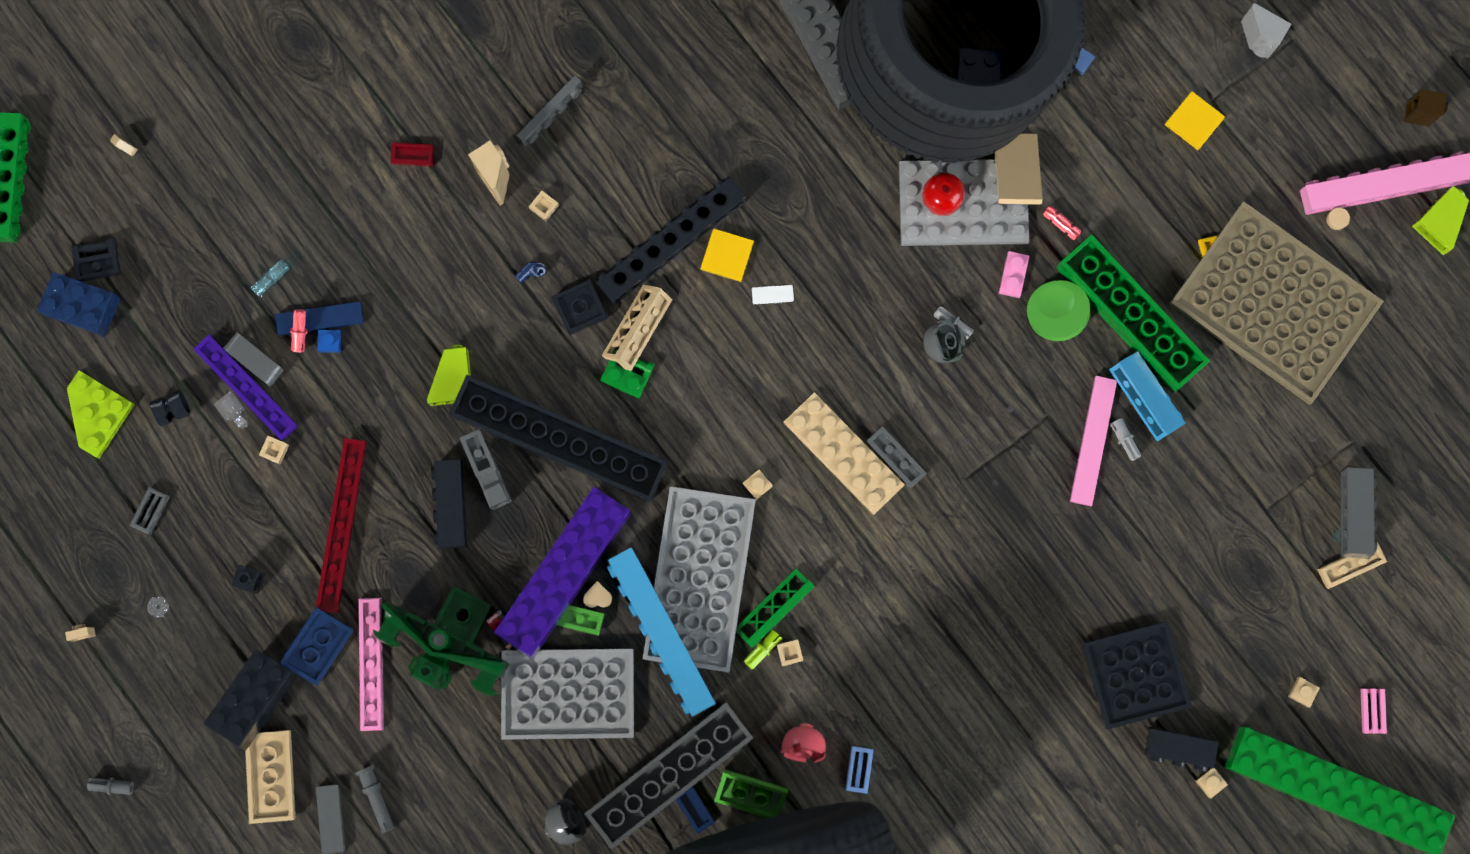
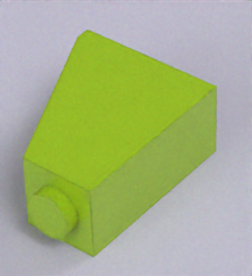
[1412,186,1469,255]
[427,345,471,406]

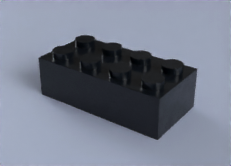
[203,649,297,751]

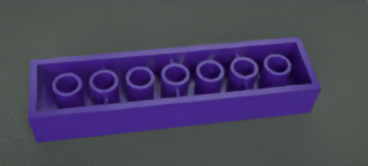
[494,487,630,660]

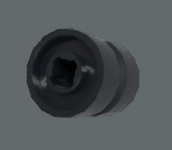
[150,390,191,427]

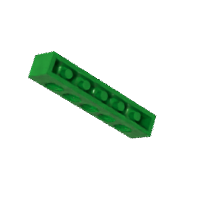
[0,113,31,243]

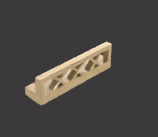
[602,285,672,371]

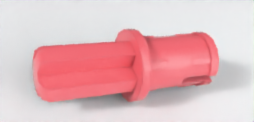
[290,309,308,353]

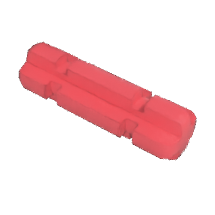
[1043,206,1081,240]

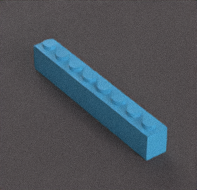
[607,548,716,716]

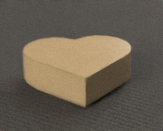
[110,134,138,156]
[583,581,612,608]

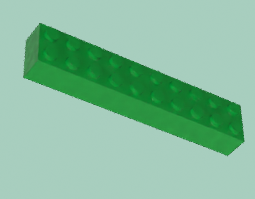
[1224,727,1455,854]

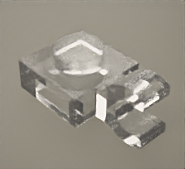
[213,391,249,430]

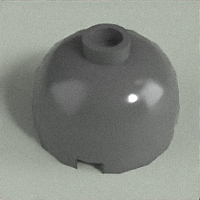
[923,320,965,363]
[544,798,587,845]

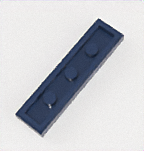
[275,302,364,336]

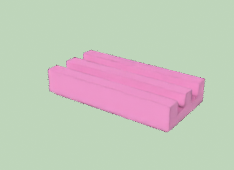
[1361,689,1387,733]

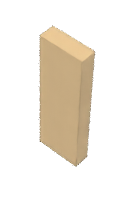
[1317,542,1387,589]

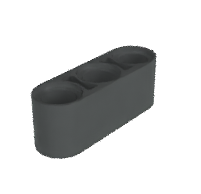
[223,332,285,387]

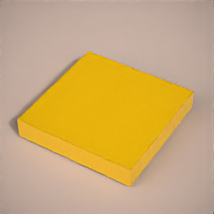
[1165,92,1225,150]
[701,229,754,282]

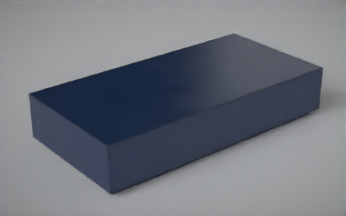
[675,786,716,834]

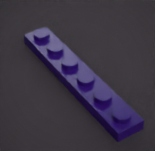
[193,335,298,441]

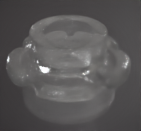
[147,596,169,618]

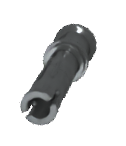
[355,765,395,833]

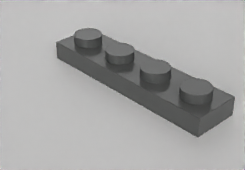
[516,76,583,147]

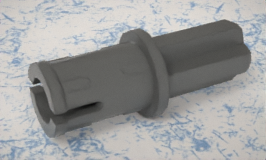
[87,777,134,795]

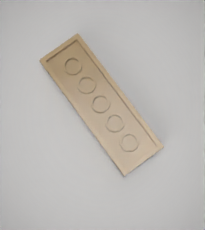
[783,392,905,515]

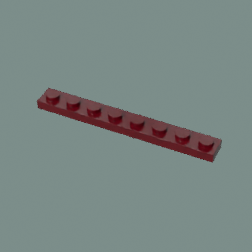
[316,438,367,613]

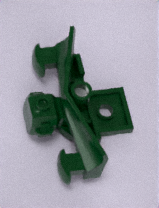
[373,586,510,696]

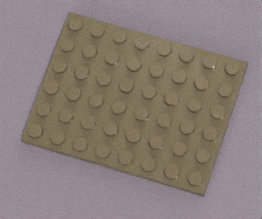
[1169,201,1384,405]

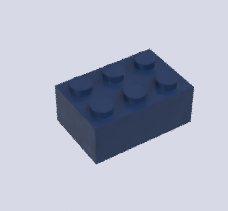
[37,272,121,338]

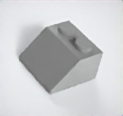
[1241,3,1291,59]

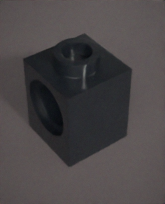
[231,565,265,594]

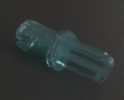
[250,260,289,297]

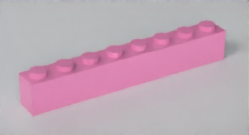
[1300,152,1470,215]

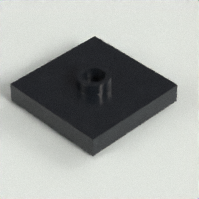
[551,279,608,336]

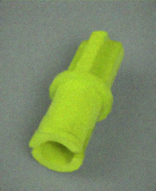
[744,629,782,669]

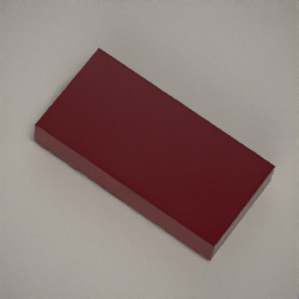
[390,142,435,167]

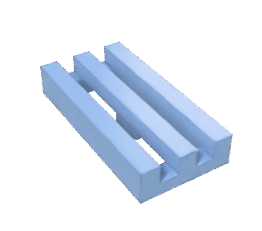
[845,746,874,794]

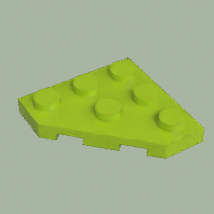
[67,371,135,459]

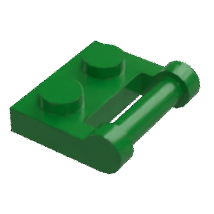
[600,347,655,399]

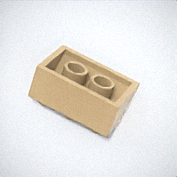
[468,141,510,206]

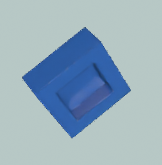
[317,330,341,353]

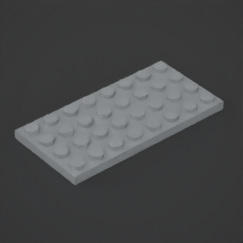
[643,487,756,673]

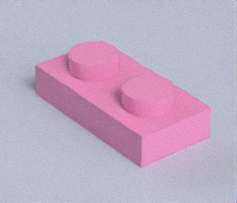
[998,251,1029,298]

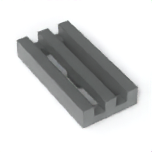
[129,487,170,535]

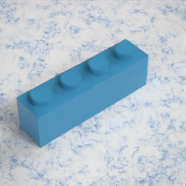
[1109,351,1186,441]

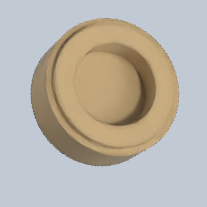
[1327,208,1350,230]

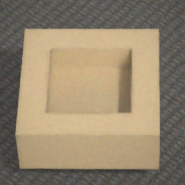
[529,191,559,221]
[259,436,289,464]
[743,470,773,500]
[65,624,96,641]
[777,640,804,666]
[1288,677,1320,707]
[1195,768,1228,799]

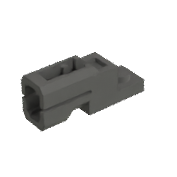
[460,429,512,510]

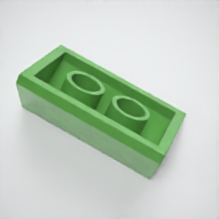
[714,768,788,818]

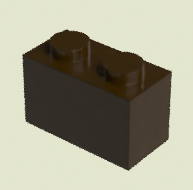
[1404,89,1448,127]

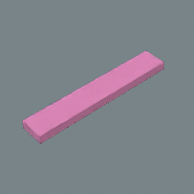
[1070,376,1117,506]
[359,598,384,731]

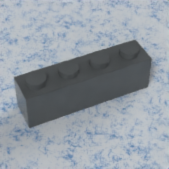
[1341,467,1377,559]

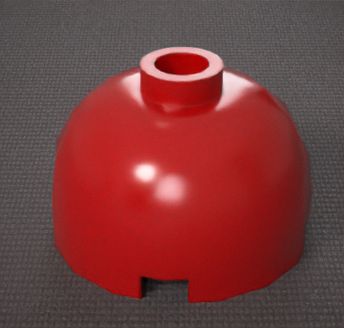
[922,172,965,216]

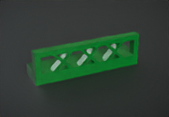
[736,569,815,648]

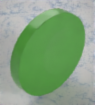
[1027,280,1091,341]

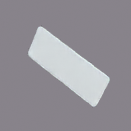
[752,285,794,304]

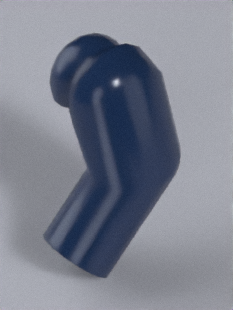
[514,262,546,283]

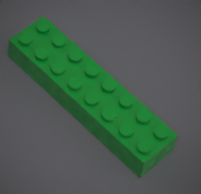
[1056,234,1210,393]

